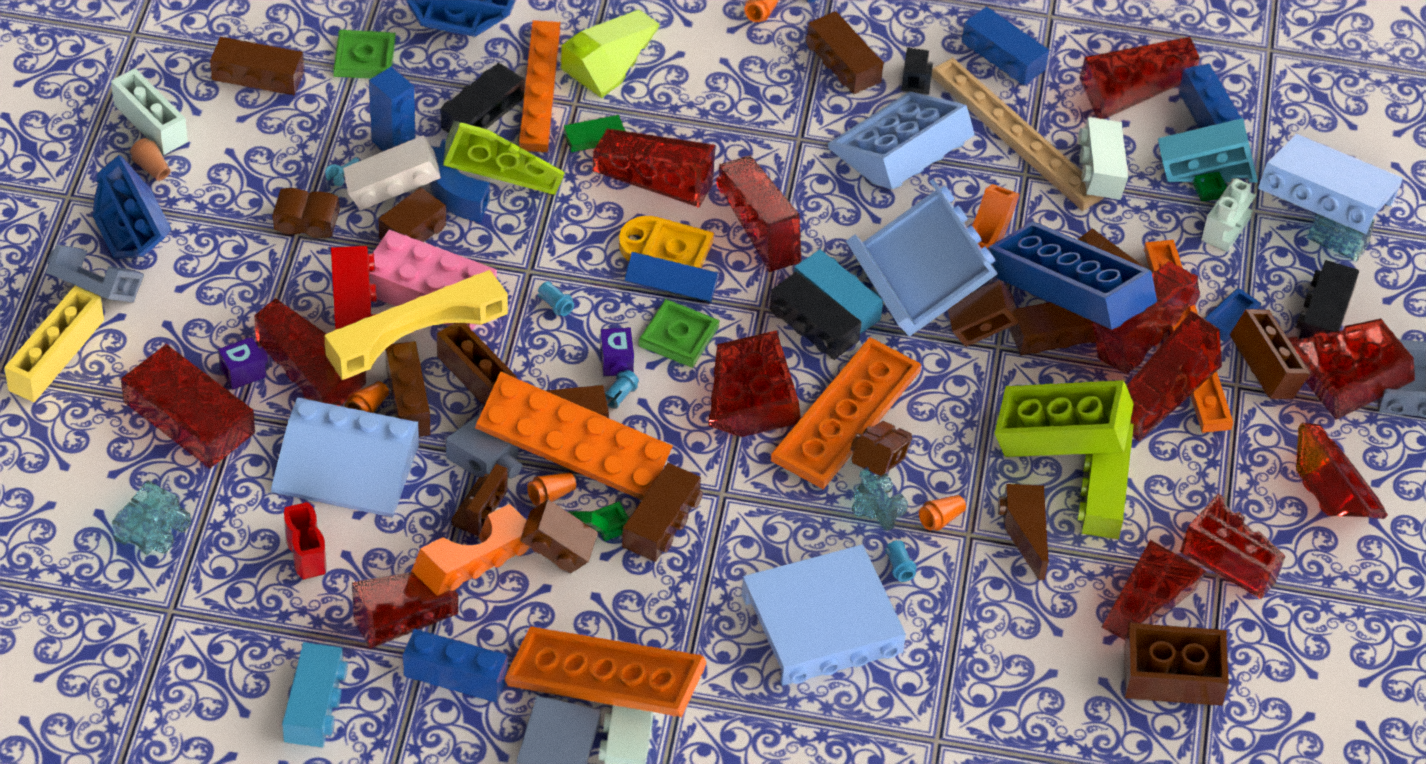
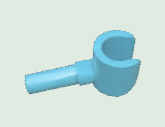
[325,157,359,186]

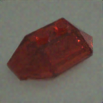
[1296,422,1388,519]

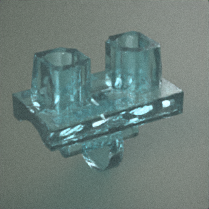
[852,469,908,531]

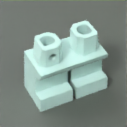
[1201,179,1256,252]

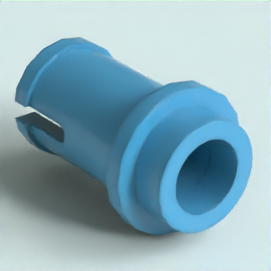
[537,281,574,316]
[605,370,639,409]
[885,540,917,582]

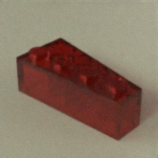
[1079,36,1200,119]
[592,128,716,208]
[716,155,802,272]
[1093,261,1200,375]
[254,298,366,406]
[1127,311,1222,442]

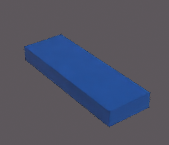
[624,252,719,303]

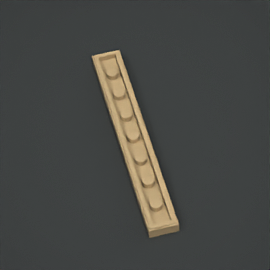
[932,58,1104,211]

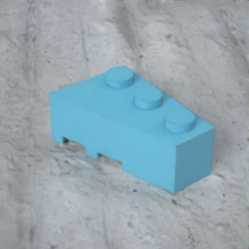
[1158,118,1258,182]

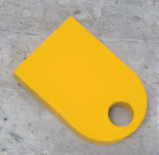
[619,216,714,268]

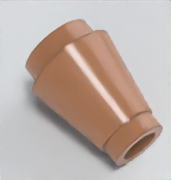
[130,138,171,181]

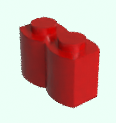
[284,502,327,580]

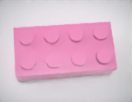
[369,230,497,331]

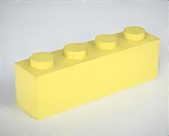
[4,285,104,403]

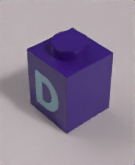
[600,327,634,377]
[218,337,269,390]

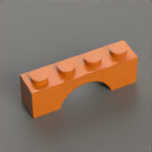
[411,504,530,596]

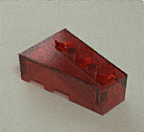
[1179,493,1286,599]
[1102,540,1206,640]
[352,572,459,649]

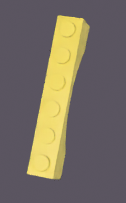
[324,270,508,380]

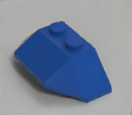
[405,0,516,37]
[92,155,172,259]

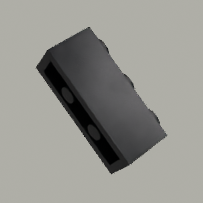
[440,62,524,133]
[1296,260,1360,352]
[769,272,861,360]

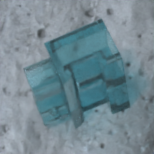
[1307,213,1375,262]
[112,480,191,555]

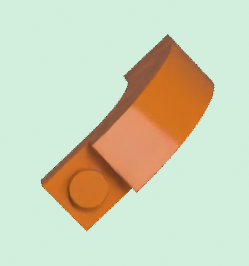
[972,184,1020,250]

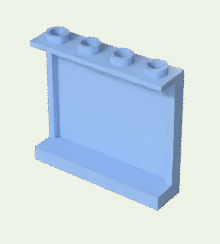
[1258,134,1403,234]
[846,179,998,337]
[741,544,906,686]

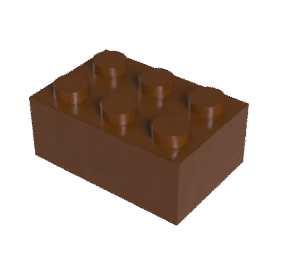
[1124,623,1229,706]

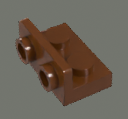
[451,464,508,536]

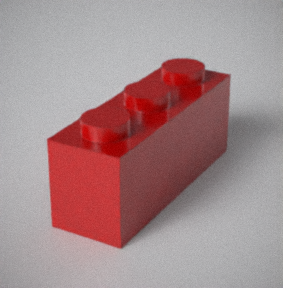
[331,246,377,330]

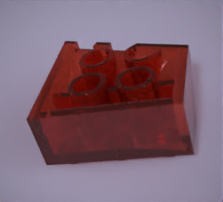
[1288,318,1415,420]
[708,330,801,437]

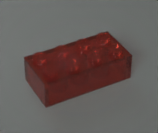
[121,344,255,469]

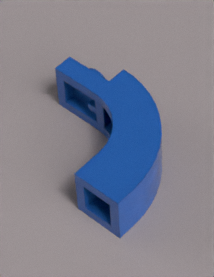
[429,138,490,223]

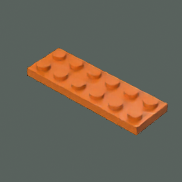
[771,337,921,490]
[475,371,673,500]
[504,626,707,717]

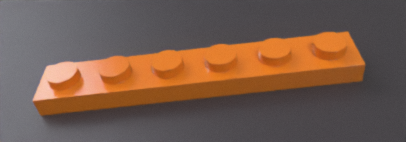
[519,20,561,152]

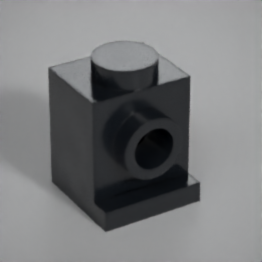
[901,47,933,95]

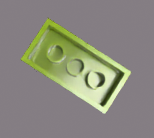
[994,380,1134,457]

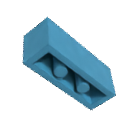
[794,249,883,334]
[282,642,348,748]

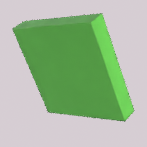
[333,29,396,79]
[639,299,720,368]

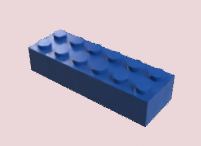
[988,221,1157,329]

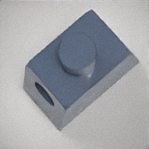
[446,413,522,479]

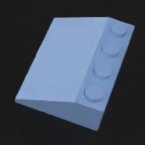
[827,91,975,189]
[271,397,419,518]

